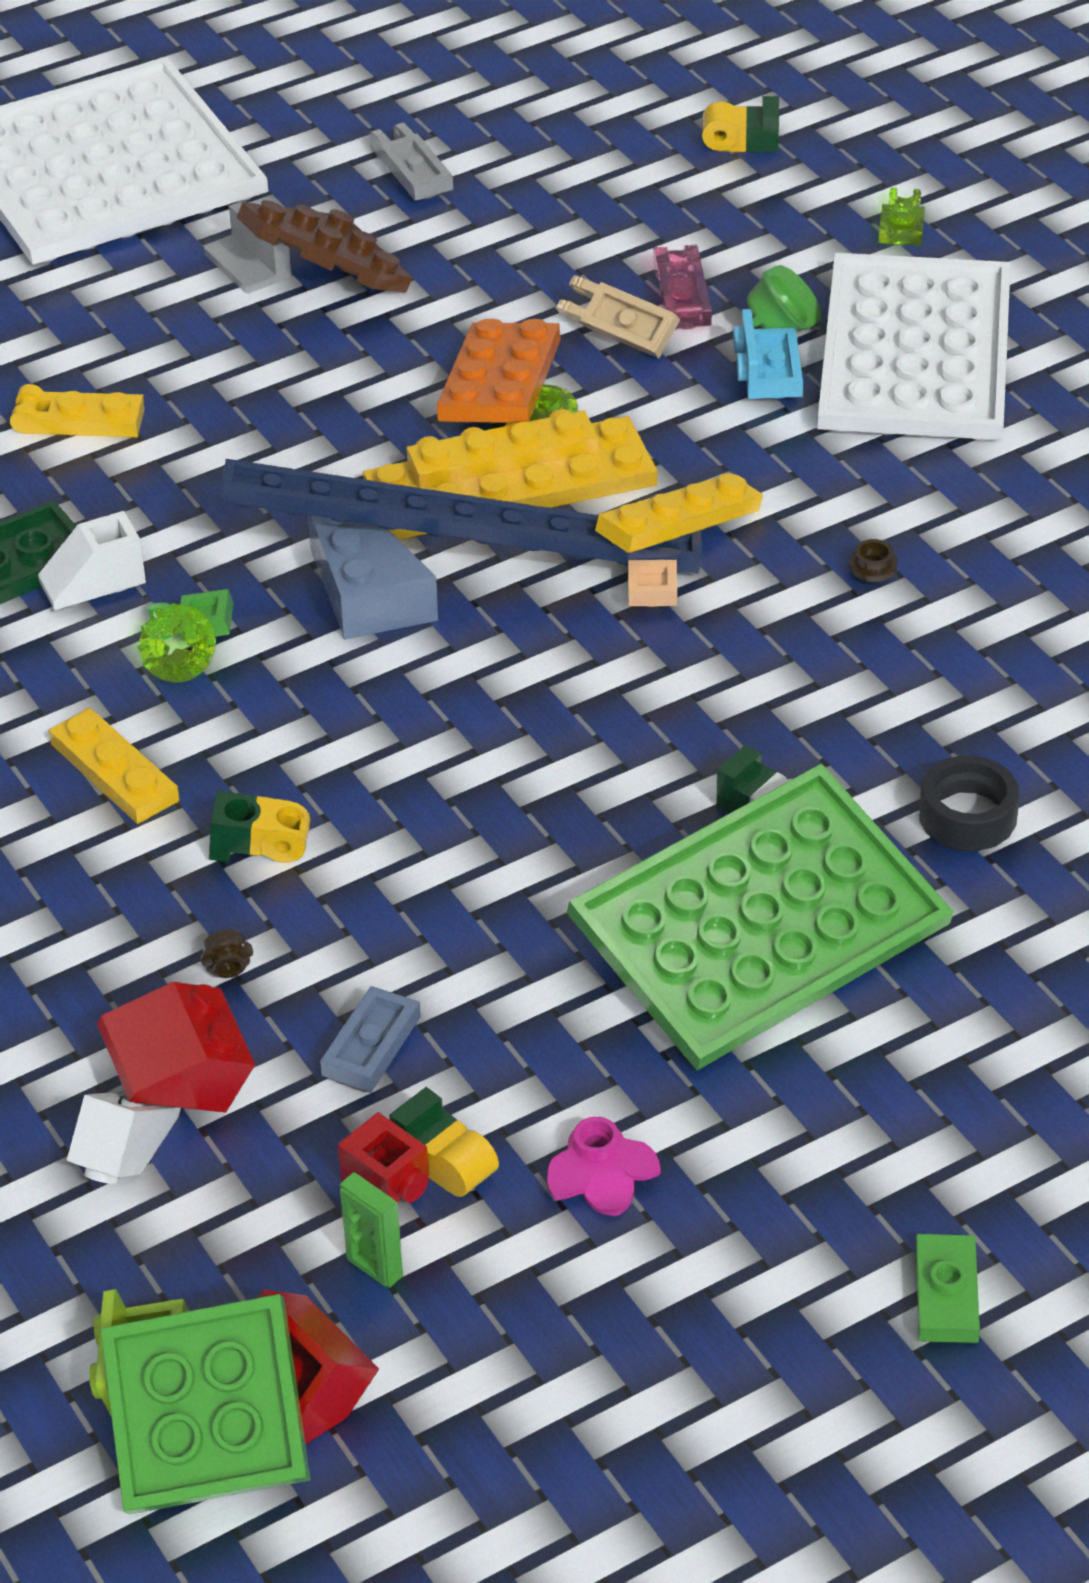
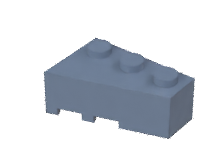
[308,515,439,640]

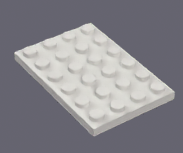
[817,253,1011,440]

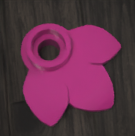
[547,1117,660,1216]

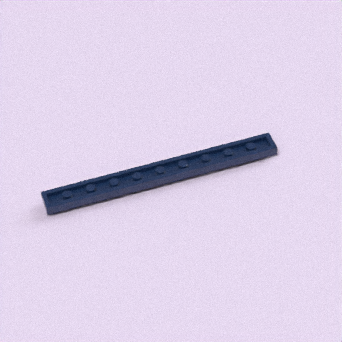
[220,459,703,574]

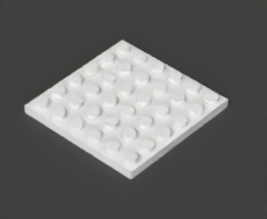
[0,57,268,265]

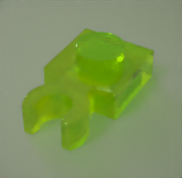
[879,187,925,246]

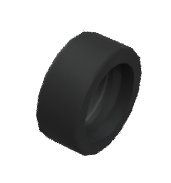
[919,755,1019,851]

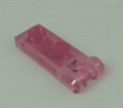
[653,244,712,329]

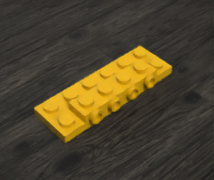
[363,409,658,540]

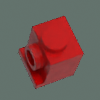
[338,1112,429,1203]

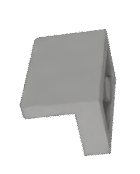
[204,200,292,294]

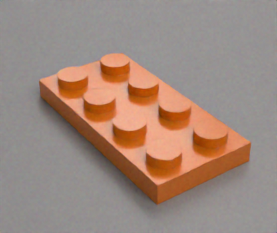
[436,319,561,423]

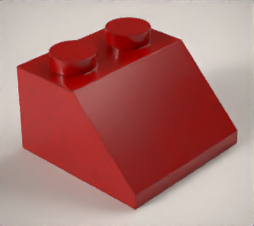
[97,982,255,1113]
[257,1289,379,1444]

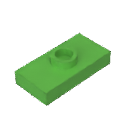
[340,1172,403,1288]
[915,1234,980,1343]

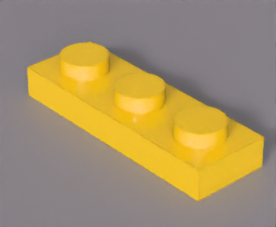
[48,707,180,824]

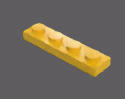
[595,473,763,553]

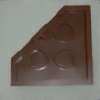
[237,200,413,293]

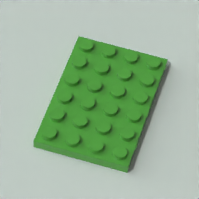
[567,763,954,1071]

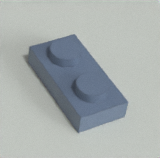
[320,986,421,1093]

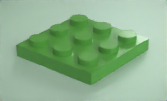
[100,1294,311,1515]

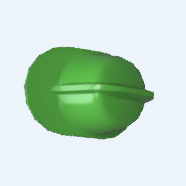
[747,265,821,333]

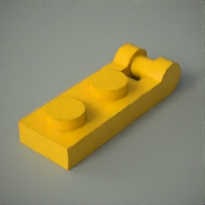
[10,384,145,437]

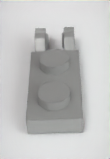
[369,122,453,201]

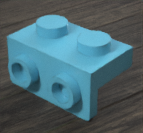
[733,309,803,399]

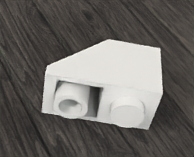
[38,511,146,610]

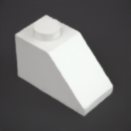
[67,1091,181,1184]

